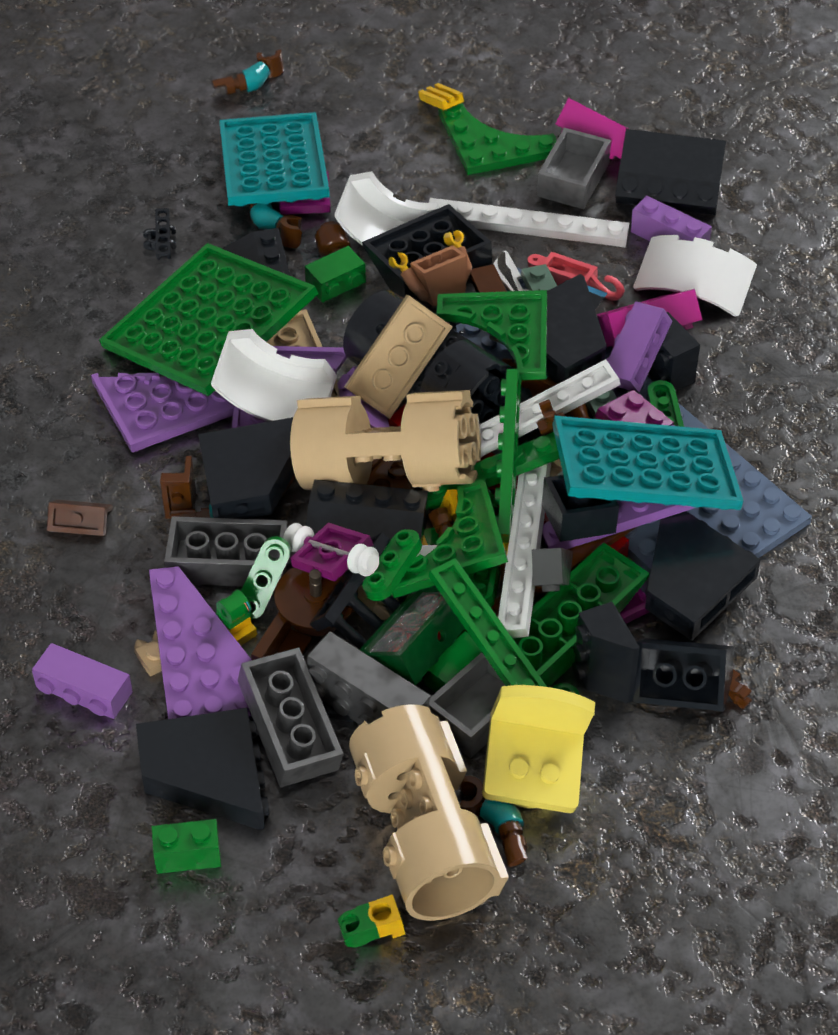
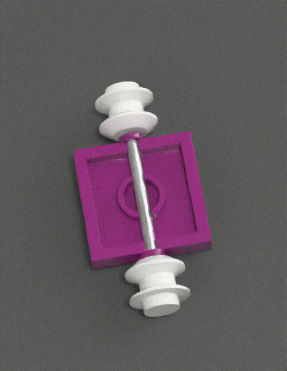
[283,523,379,581]

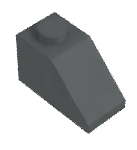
[532,548,573,592]

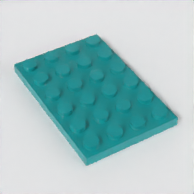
[219,112,330,206]
[552,416,744,510]

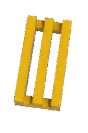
[418,83,464,110]

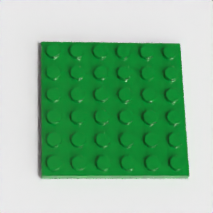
[99,243,318,396]

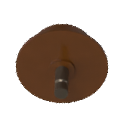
[274,567,358,636]

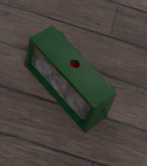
[360,586,465,685]

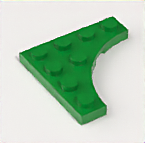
[439,103,557,175]
[437,290,547,380]
[392,478,508,598]

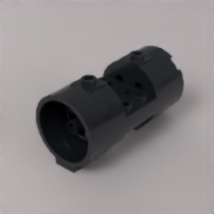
[343,290,514,424]

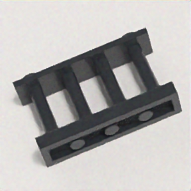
[310,532,423,650]

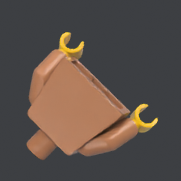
[389,230,472,307]

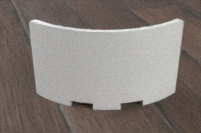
[335,171,440,246]
[633,235,757,317]
[211,329,337,422]

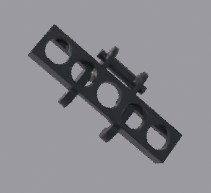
[143,208,177,260]

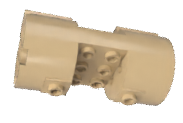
[290,390,481,492]
[349,705,509,921]

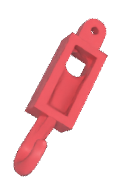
[527,252,625,301]

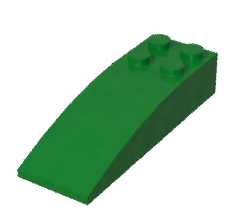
[513,542,650,687]

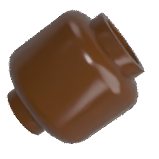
[315,221,351,257]

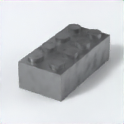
[164,516,288,588]
[307,632,431,726]
[238,648,343,787]

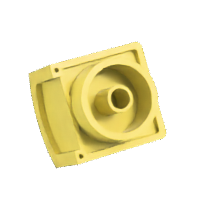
[482,685,595,813]

